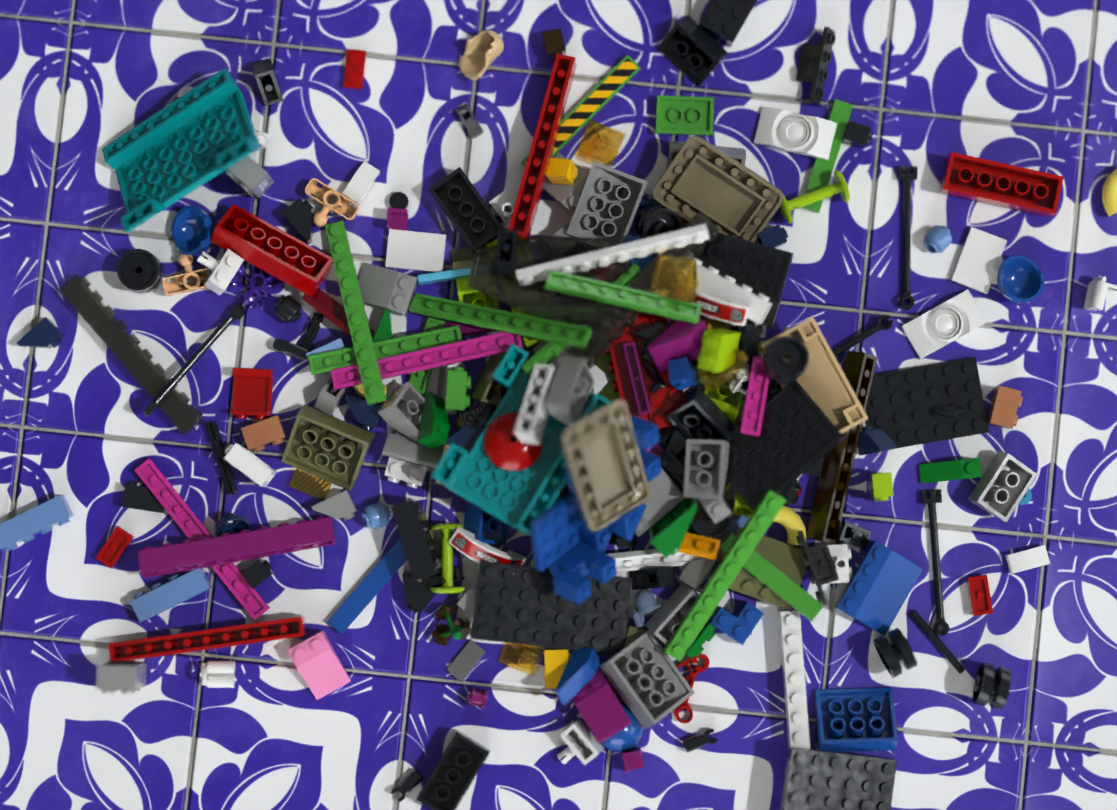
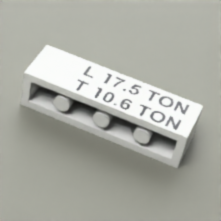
[514,363,556,445]

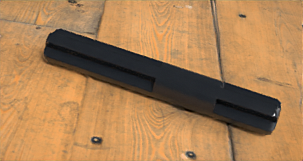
[205,421,238,495]

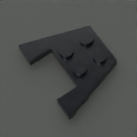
[660,430,730,501]

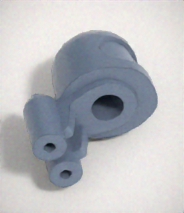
[631,589,661,628]

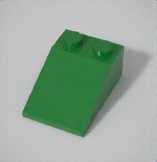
[649,498,697,558]

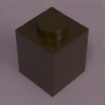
[542,28,566,60]

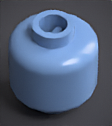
[923,225,952,254]
[361,502,392,530]

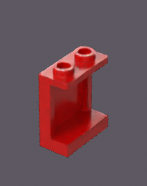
[231,368,274,420]

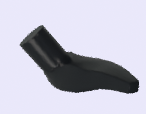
[641,359,666,394]

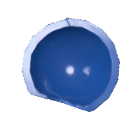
[171,206,215,255]
[997,255,1045,303]
[601,703,644,752]

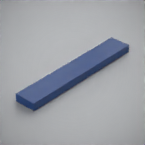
[327,538,407,635]

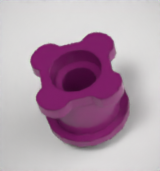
[466,687,488,710]

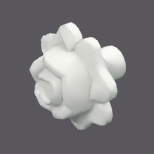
[255,130,271,150]

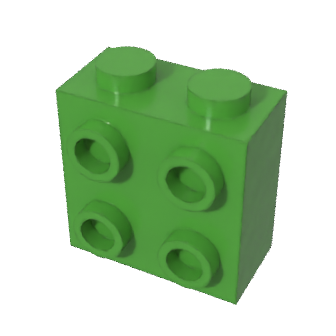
[445,367,472,412]

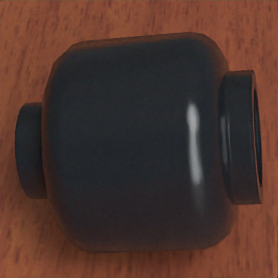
[273,295,302,323]
[779,480,802,507]

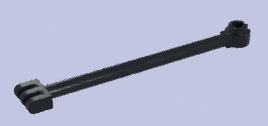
[897,166,917,310]
[143,303,246,416]
[767,315,893,396]
[921,489,949,636]

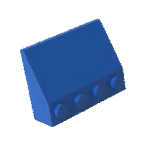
[835,540,923,636]
[815,687,898,752]

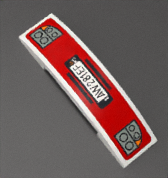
[674,282,750,326]
[449,527,526,565]

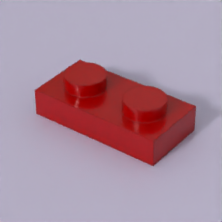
[343,49,366,90]
[96,526,134,569]
[967,575,993,616]

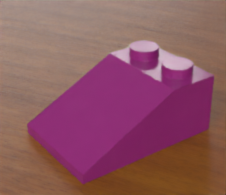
[647,318,708,373]
[572,670,632,743]

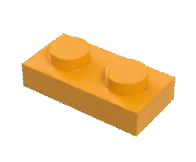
[678,532,721,560]

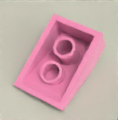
[287,630,351,700]

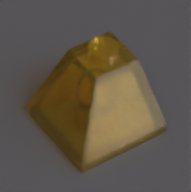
[576,120,626,168]
[650,254,698,303]
[499,643,545,676]

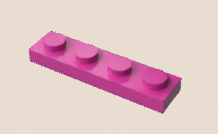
[739,357,770,437]

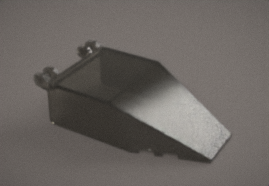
[468,236,632,328]

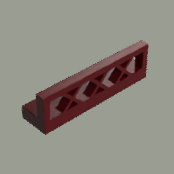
[302,288,376,337]

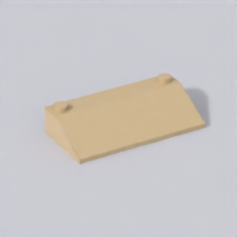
[759,316,868,433]

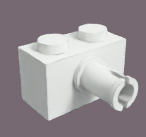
[489,188,516,230]
[197,249,244,295]
[827,544,852,584]
[557,719,604,765]

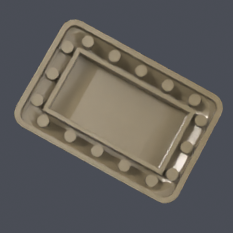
[653,136,784,242]
[562,399,650,531]

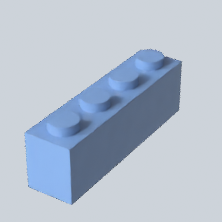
[0,495,74,552]
[130,568,213,622]

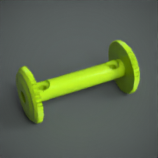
[779,170,850,223]
[429,523,465,594]

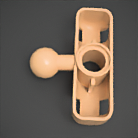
[305,178,359,227]
[162,253,210,296]

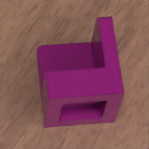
[386,208,409,231]
[621,748,644,773]

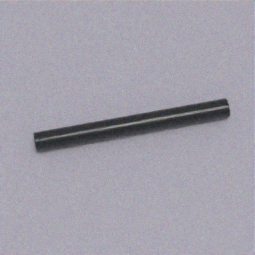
[910,610,965,674]

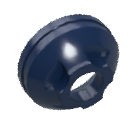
[216,513,251,537]

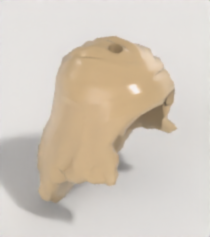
[459,30,504,81]

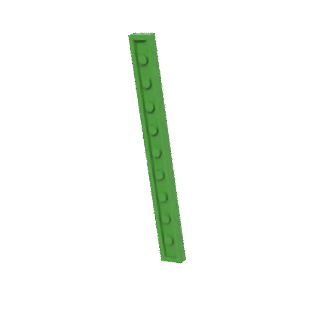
[325,220,387,405]
[408,293,592,348]
[663,489,786,662]

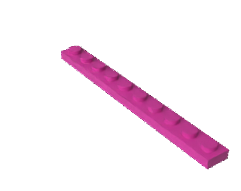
[330,332,523,390]
[134,458,270,620]

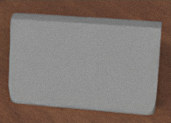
[447,640,486,682]

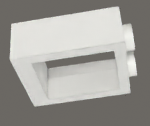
[224,443,277,487]

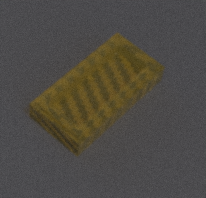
[289,469,332,501]

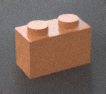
[987,385,1023,429]
[241,415,287,453]

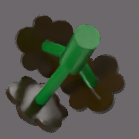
[432,605,471,646]

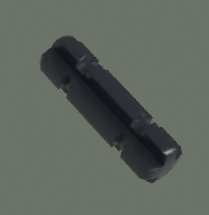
[301,312,324,349]

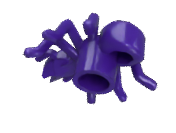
[232,265,283,309]

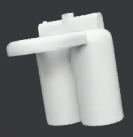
[1083,275,1117,311]
[728,360,749,395]
[199,661,236,688]

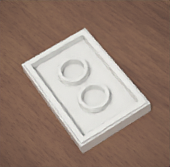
[951,227,1007,294]
[385,229,446,272]

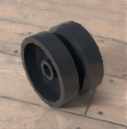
[635,204,684,250]
[117,249,164,294]
[763,336,809,384]
[690,500,732,538]
[873,628,917,678]
[973,662,1011,710]

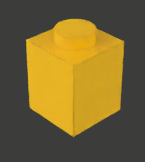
[545,158,578,186]

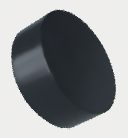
[389,192,409,209]

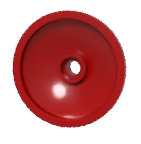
[484,413,543,471]

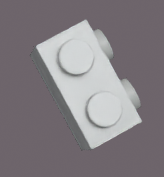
[384,457,428,489]

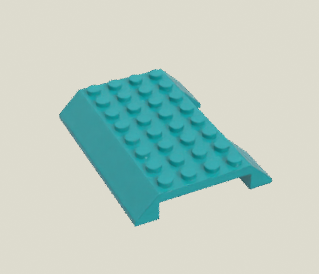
[102,68,260,233]
[431,343,611,536]

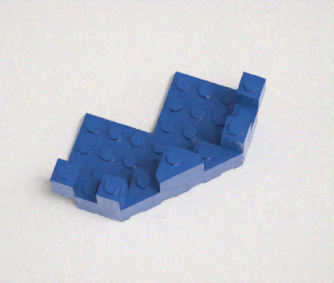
[530,415,661,605]

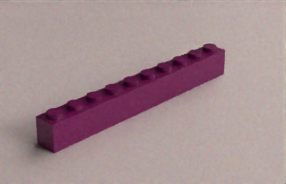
[138,516,336,578]

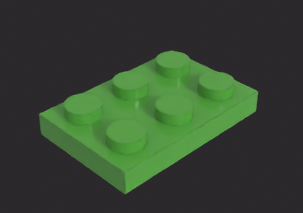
[655,95,714,136]

